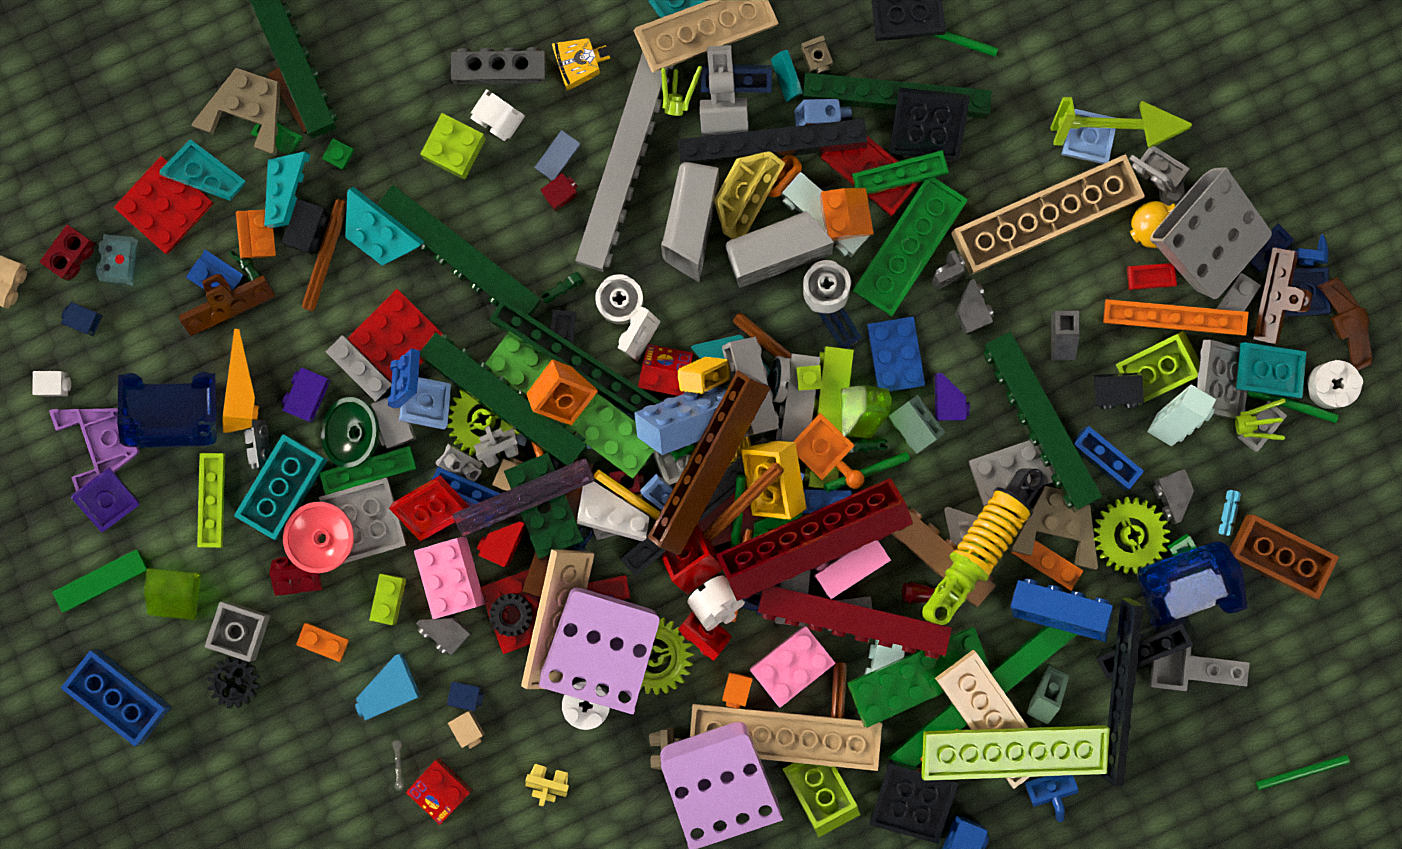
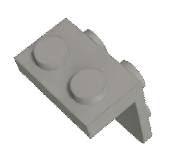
[1129,146,1191,194]

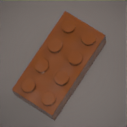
[1226,515,1339,599]

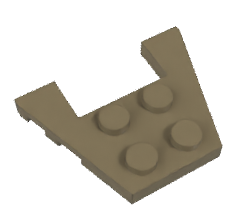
[191,68,281,155]
[1009,486,1098,570]

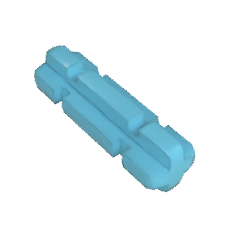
[1219,490,1241,536]

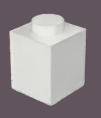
[33,371,71,396]

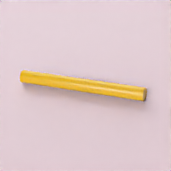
[594,470,661,520]

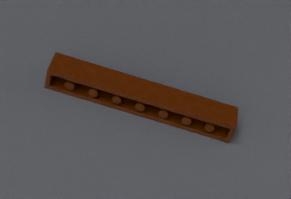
[648,370,770,555]

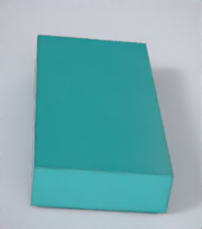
[771,50,803,102]

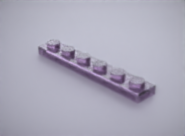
[452,458,595,537]

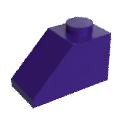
[935,373,970,421]

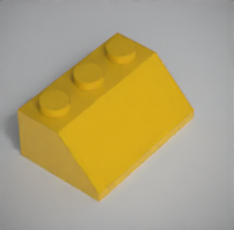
[741,441,807,520]

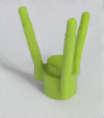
[661,66,702,116]
[1235,399,1286,440]

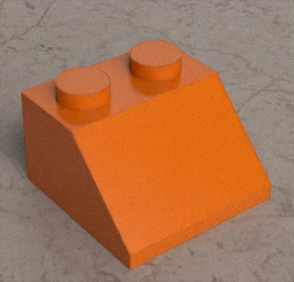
[819,188,874,241]
[526,359,598,426]

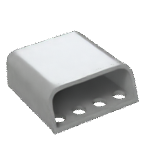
[661,162,719,282]
[1150,168,1272,299]
[726,211,834,288]

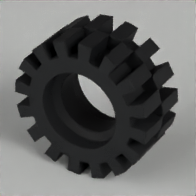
[489,593,533,637]

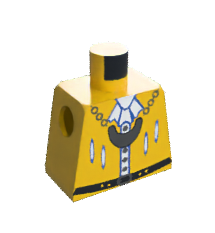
[552,38,610,91]

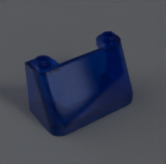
[117,372,217,447]
[1138,542,1248,629]

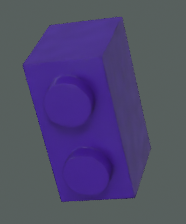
[282,367,331,423]

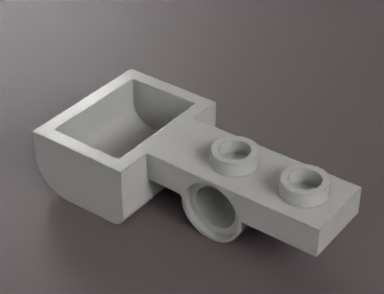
[700,45,749,137]
[1149,646,1249,691]

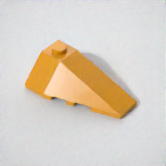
[223,329,259,433]

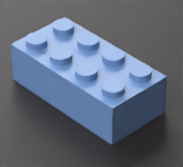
[635,386,726,455]

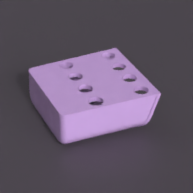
[539,587,659,714]
[660,722,783,849]

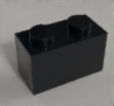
[281,199,329,255]
[1094,372,1144,409]

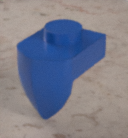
[1295,234,1329,266]

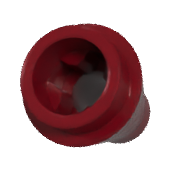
[901,581,936,604]

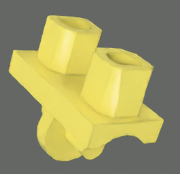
[525,764,569,807]

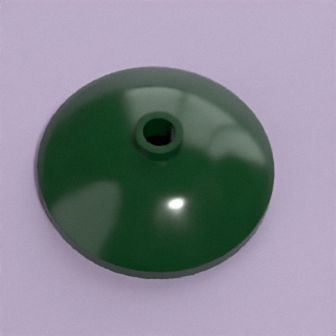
[321,397,379,468]

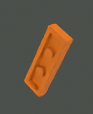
[1010,540,1083,591]

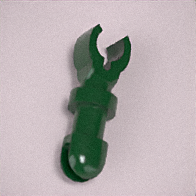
[228,244,262,281]
[541,271,584,303]
[848,439,888,453]

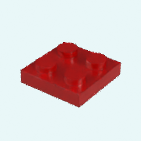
[677,611,733,661]

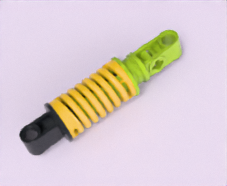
[922,468,1044,625]

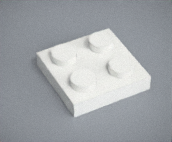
[618,307,661,362]

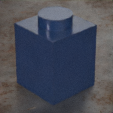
[61,302,103,337]
[447,680,485,711]

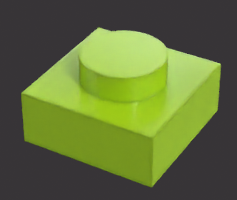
[796,365,822,391]

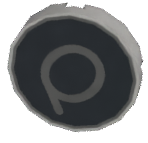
[769,356,790,403]

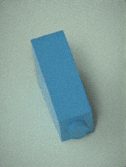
[355,653,421,720]

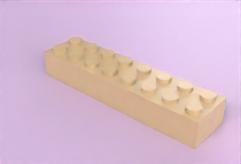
[951,154,1145,276]

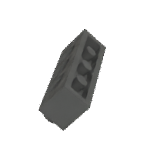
[451,47,546,85]

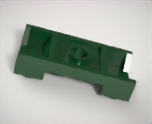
[504,453,584,560]

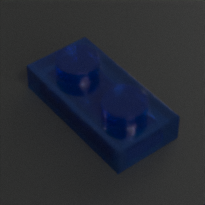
[1249,223,1294,273]

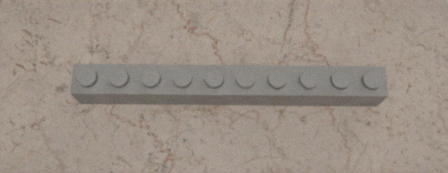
[575,52,674,272]

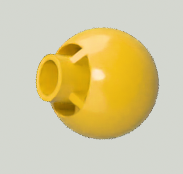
[1130,201,1176,248]

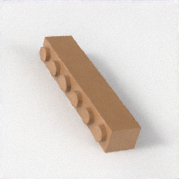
[892,508,996,607]

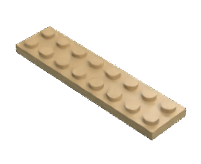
[690,704,882,771]

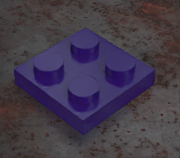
[71,467,140,533]

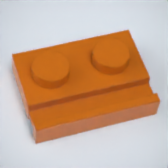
[236,210,276,259]

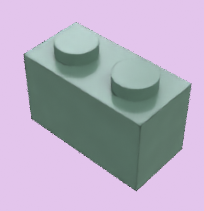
[889,395,946,454]

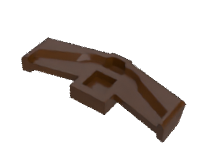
[1317,276,1372,371]

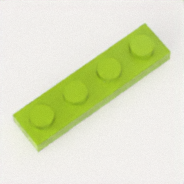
[197,453,225,548]

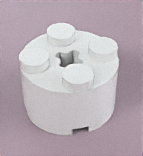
[471,89,525,141]
[803,260,851,313]
[596,275,643,324]
[1307,360,1363,409]
[688,576,745,631]
[562,680,610,730]

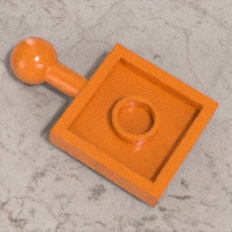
[792,413,865,489]

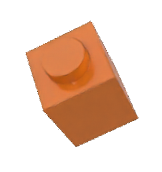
[722,671,752,709]

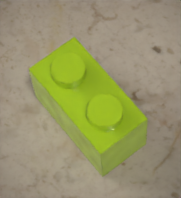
[369,573,407,625]

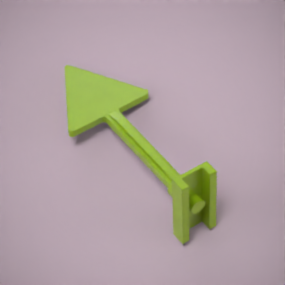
[1051,97,1192,148]

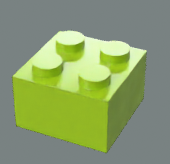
[420,113,486,180]

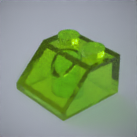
[841,385,891,438]
[144,568,201,620]

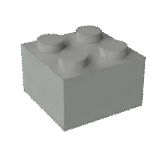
[205,601,271,662]

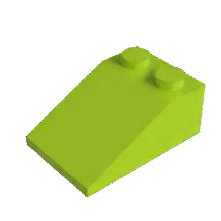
[1116,331,1200,405]
[783,762,860,837]

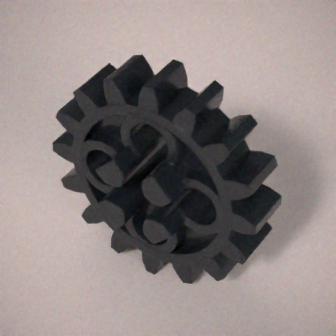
[207,657,260,708]

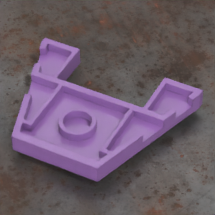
[49,408,140,491]

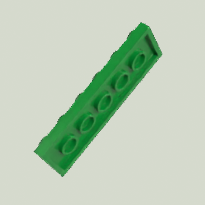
[852,178,968,317]
[847,627,991,728]

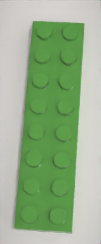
[485,334,655,479]

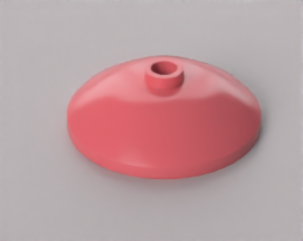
[283,502,354,573]

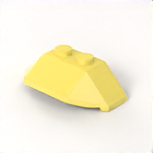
[714,151,785,239]

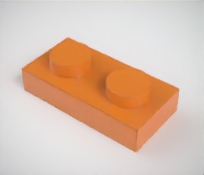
[296,623,350,662]

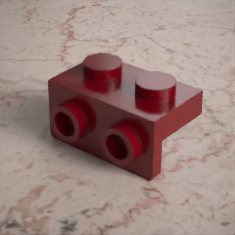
[269,557,322,596]

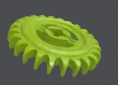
[447,390,520,456]
[1093,497,1170,574]
[640,618,694,695]

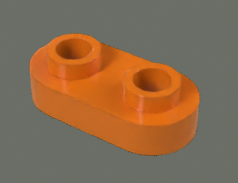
[768,155,802,198]

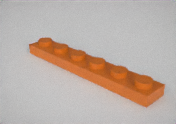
[1103,299,1248,336]

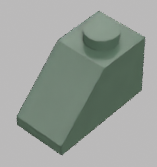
[1027,665,1069,724]

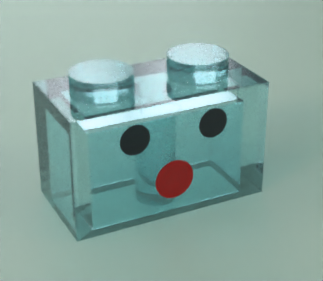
[96,234,138,286]

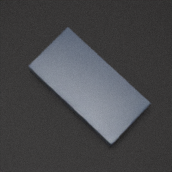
[534,130,581,181]

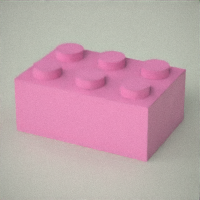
[414,537,485,619]
[811,540,891,599]
[750,626,835,708]

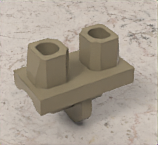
[649,728,681,773]

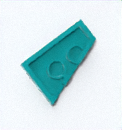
[159,139,245,201]
[264,152,311,228]

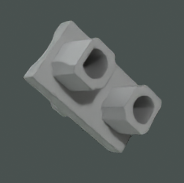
[474,426,519,467]
[435,444,483,482]

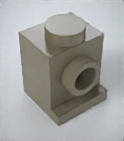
[800,36,833,74]

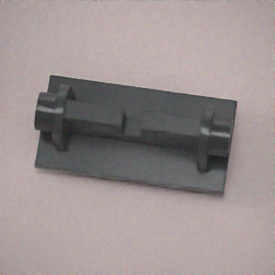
[243,420,272,469]

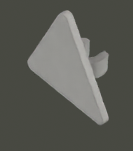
[944,507,978,550]

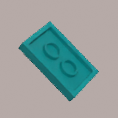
[1236,342,1306,398]

